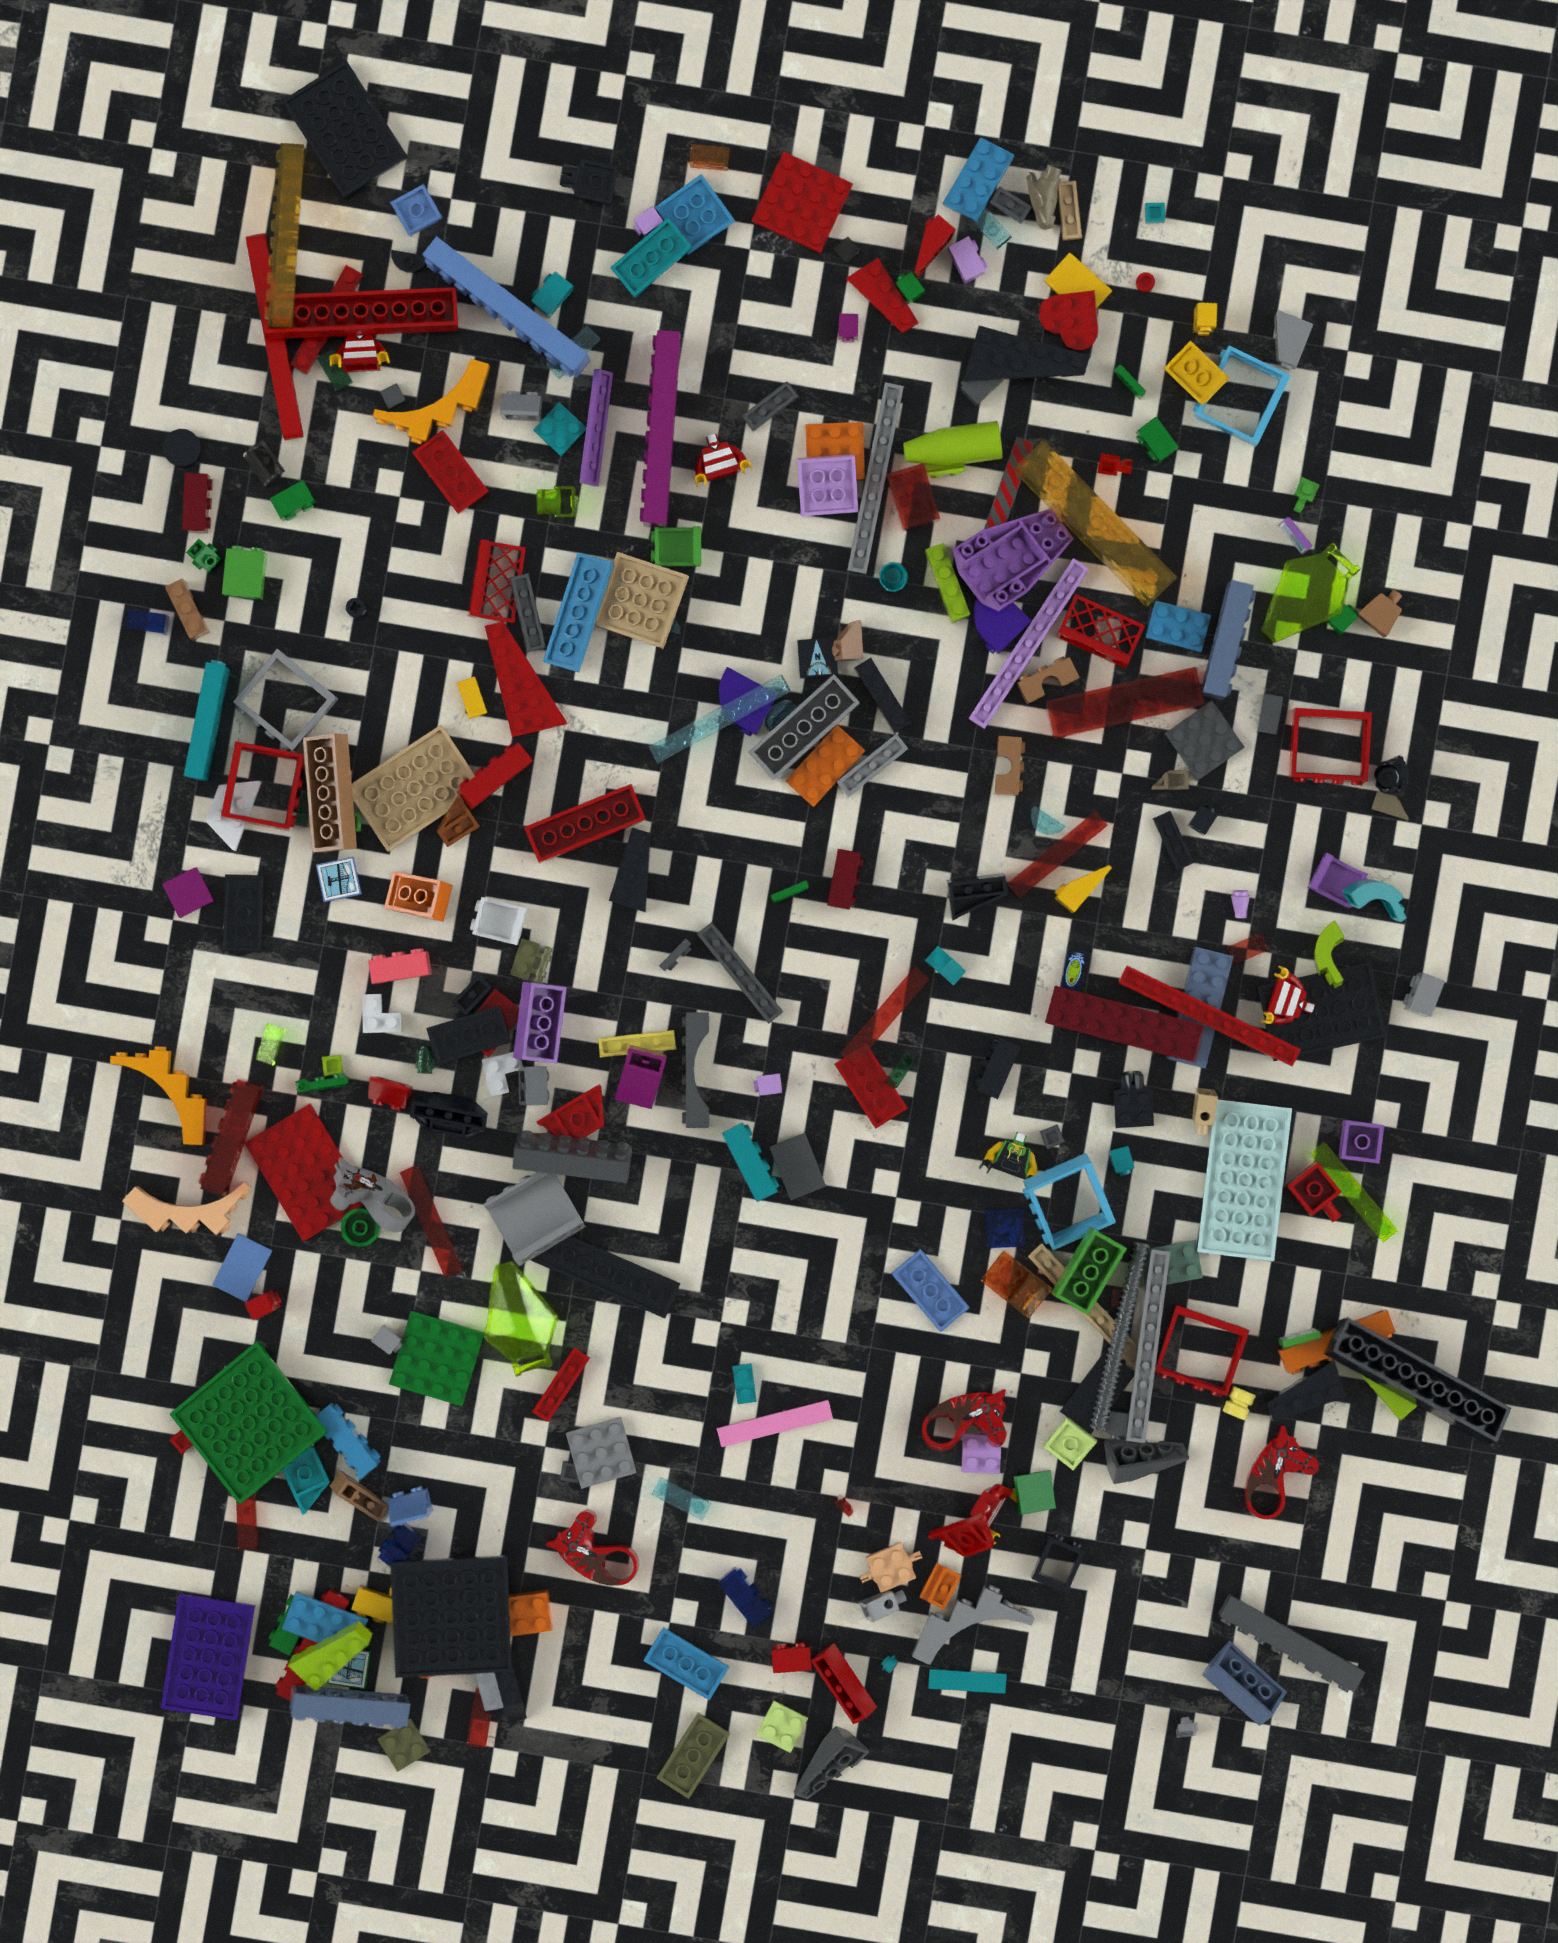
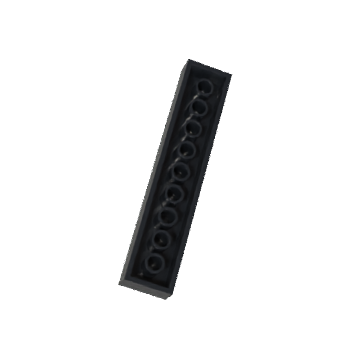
[1324,1317,1511,1445]

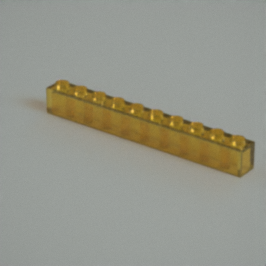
[265,143,305,328]

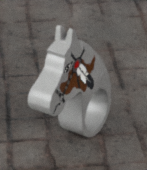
[330,1157,415,1232]

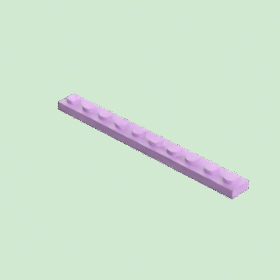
[969,558,1089,729]

